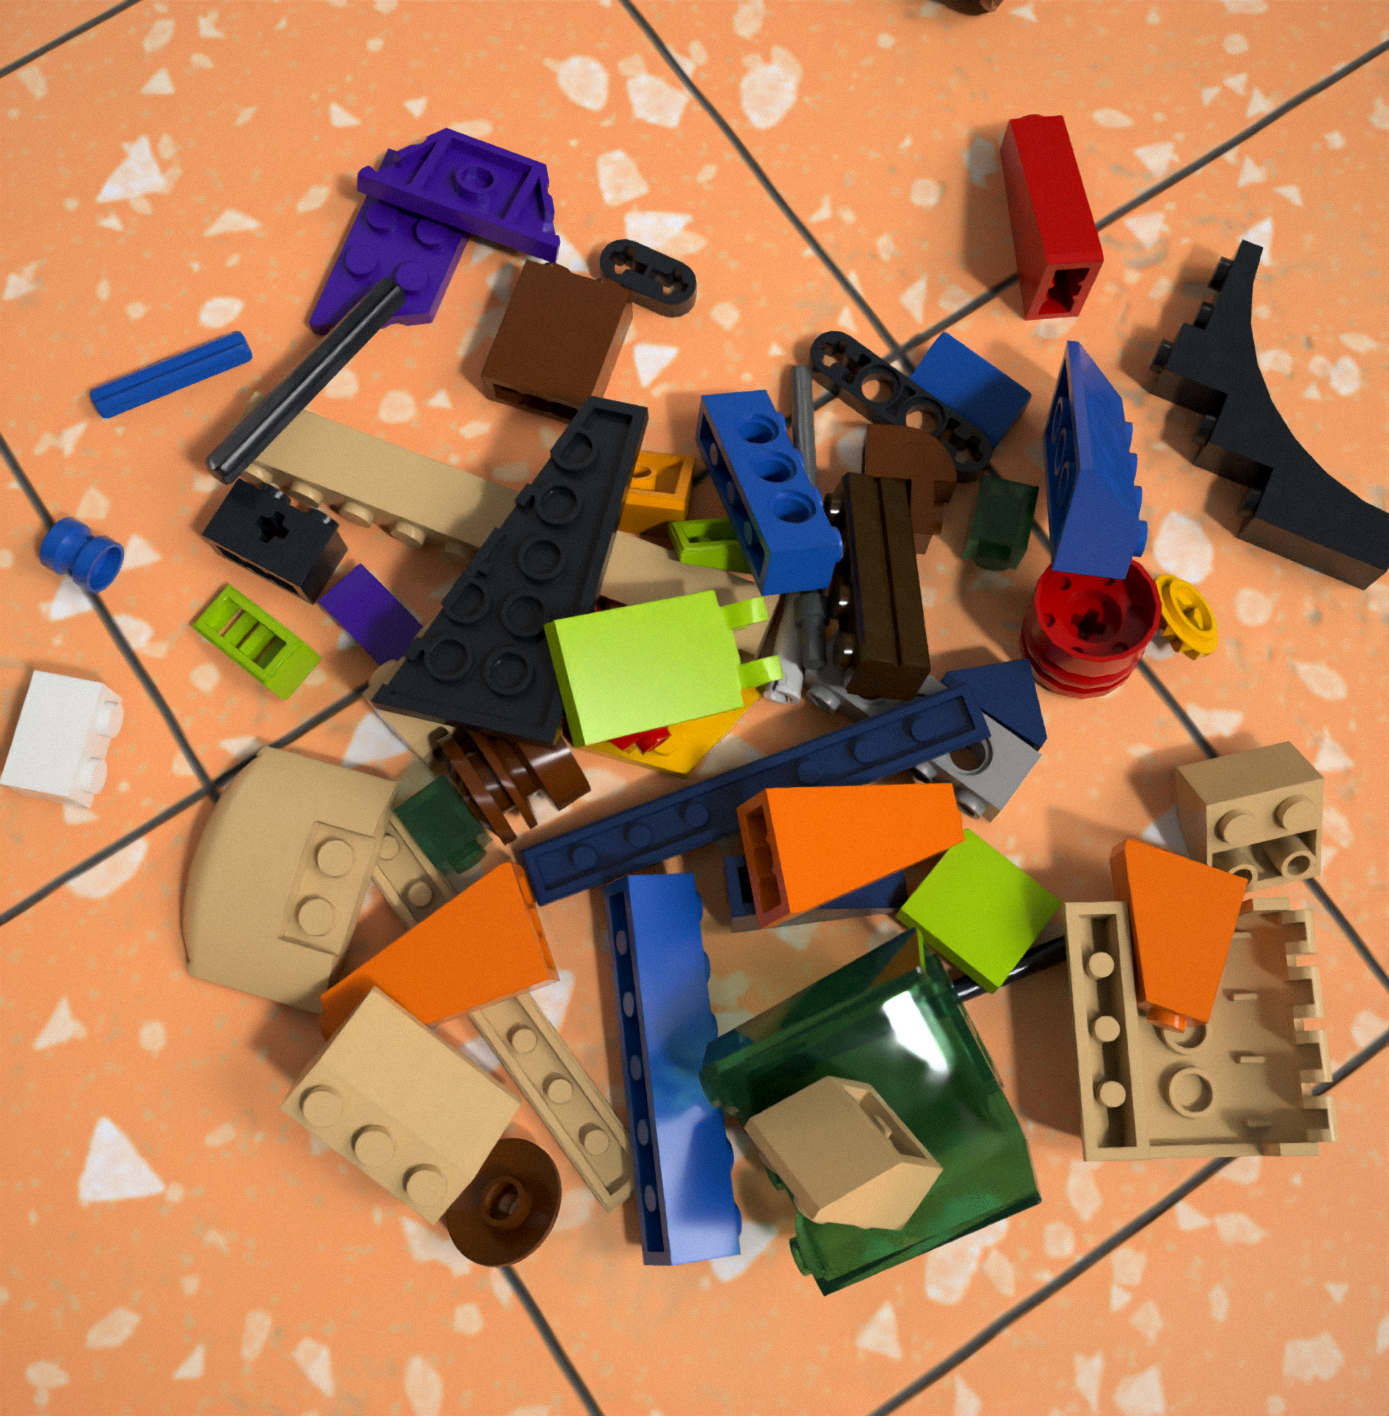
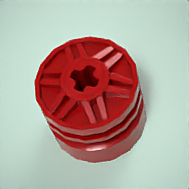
[1019,559,1162,699]

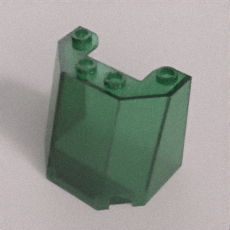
[699,926,1042,1297]

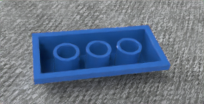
[1042,340,1148,580]

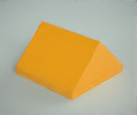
[618,450,696,538]

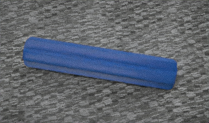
[90,330,253,419]

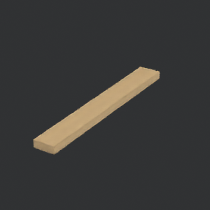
[371,804,636,1213]

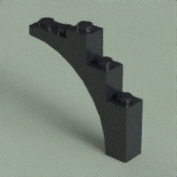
[1149,239,1389,590]

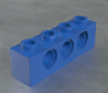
[695,389,843,596]

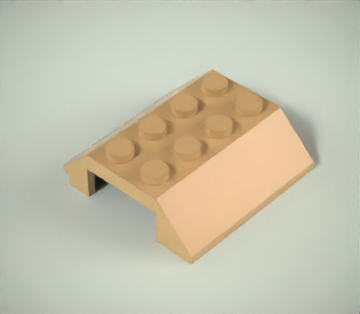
[1062,897,1340,1162]

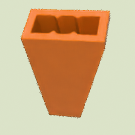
[736,783,965,929]
[319,861,560,1042]

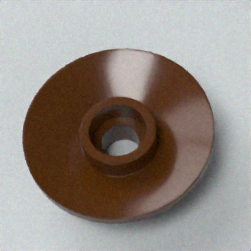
[446,1138,562,1268]

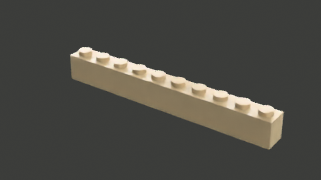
[236,390,781,664]

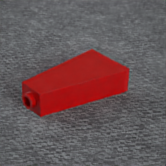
[1000,114,1104,321]

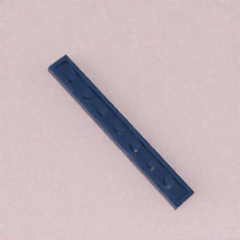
[519,680,991,907]

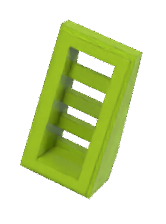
[668,517,752,575]
[191,584,320,700]

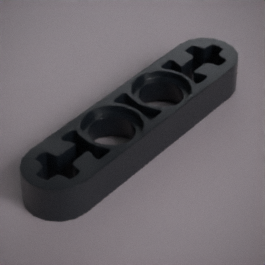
[808,331,993,484]

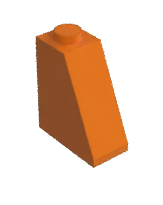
[1109,837,1248,1033]

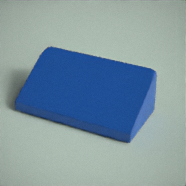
[910,332,1032,450]

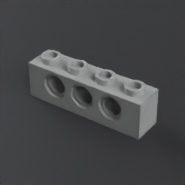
[802,628,1042,822]

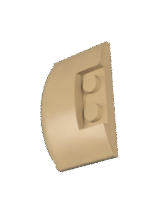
[183,746,400,1014]

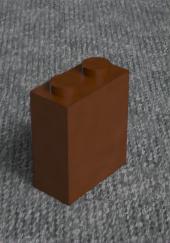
[481,259,633,424]

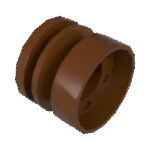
[437,730,592,846]

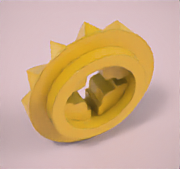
[1154,574,1219,661]

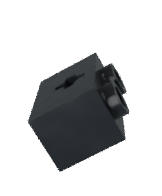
[201,478,348,605]

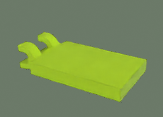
[543,590,784,748]

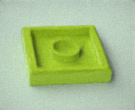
[895,827,1063,995]

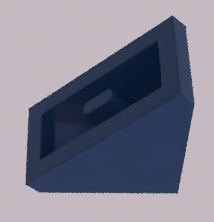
[940,658,1047,751]

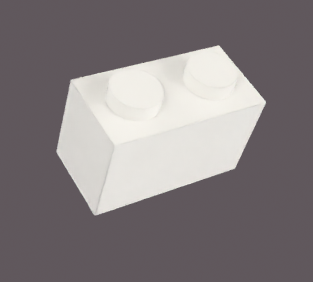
[0,670,124,809]

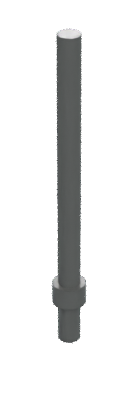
[790,365,830,670]

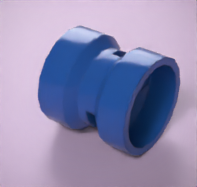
[39,517,125,593]

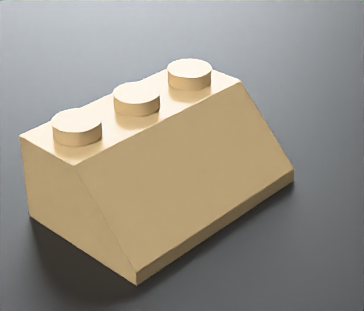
[279,985,522,1225]

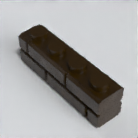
[823,472,931,701]

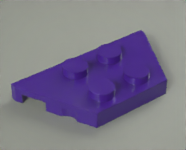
[357,128,560,263]
[309,148,471,336]

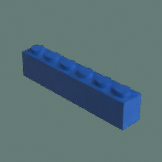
[603,873,742,1266]

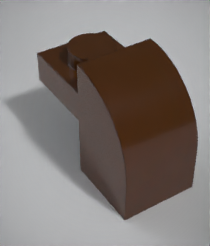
[861,424,957,554]

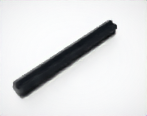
[204,277,406,485]

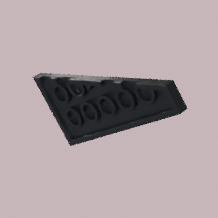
[370,395,649,751]

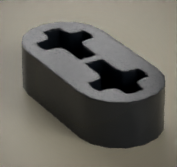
[600,239,697,318]

